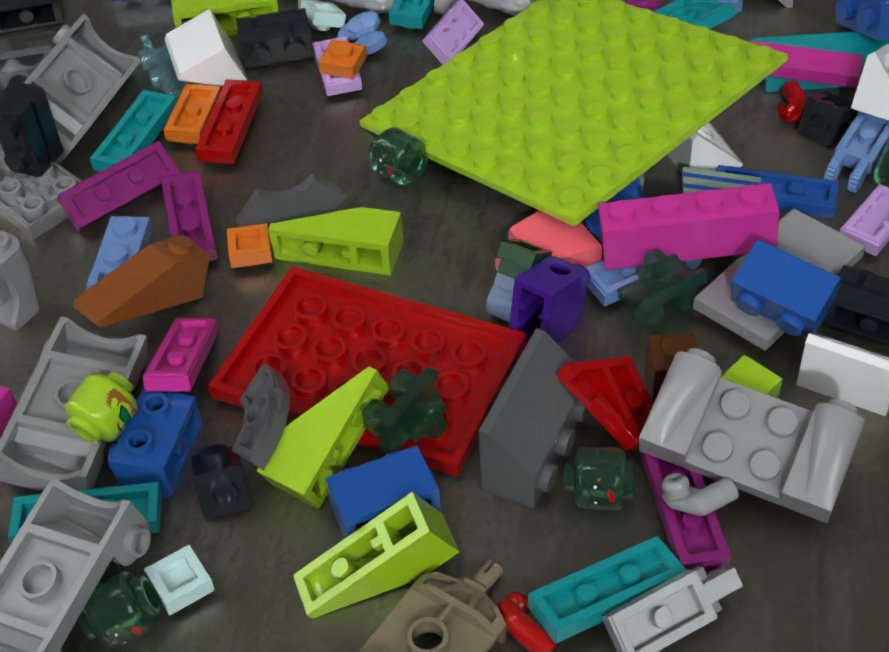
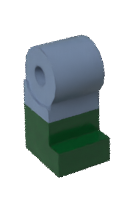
[486,239,552,323]

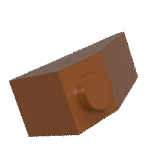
[73,235,210,328]

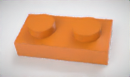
[163,83,221,144]

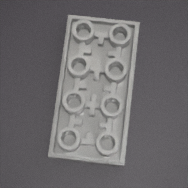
[0,144,82,240]
[693,208,865,351]

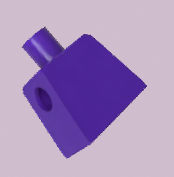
[509,256,591,345]

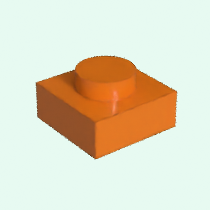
[318,40,367,79]
[227,223,272,268]

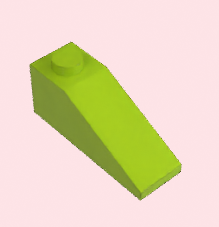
[171,0,279,36]
[268,207,404,276]
[257,366,390,509]
[293,492,459,619]

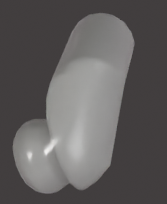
[662,473,739,516]

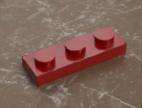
[195,79,263,164]

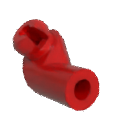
[777,80,808,124]
[497,592,557,652]

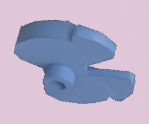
[337,11,387,55]

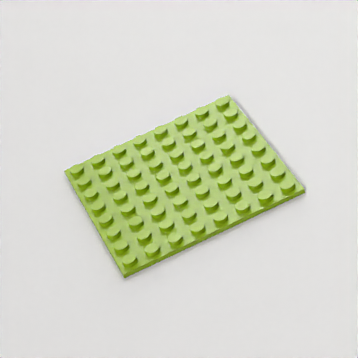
[359,0,788,227]

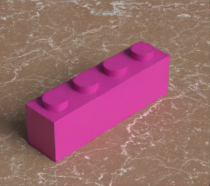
[598,183,780,270]

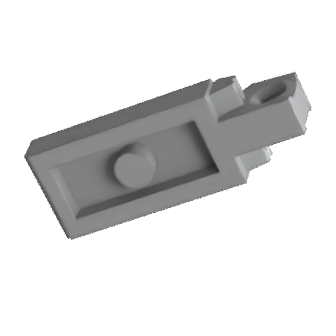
[601,566,743,652]

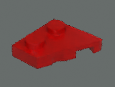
[556,356,654,451]

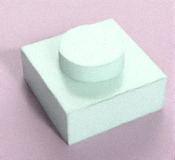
[300,0,346,31]
[144,545,215,616]

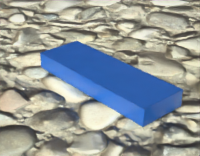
[717,165,839,219]

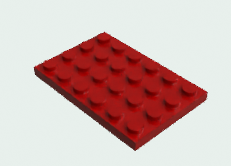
[208,266,527,477]

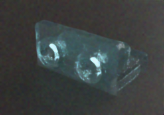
[137,35,207,99]

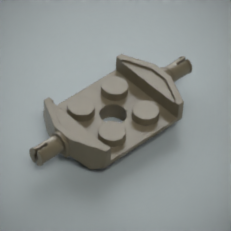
[359,559,507,652]

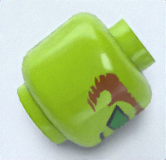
[65,372,138,445]

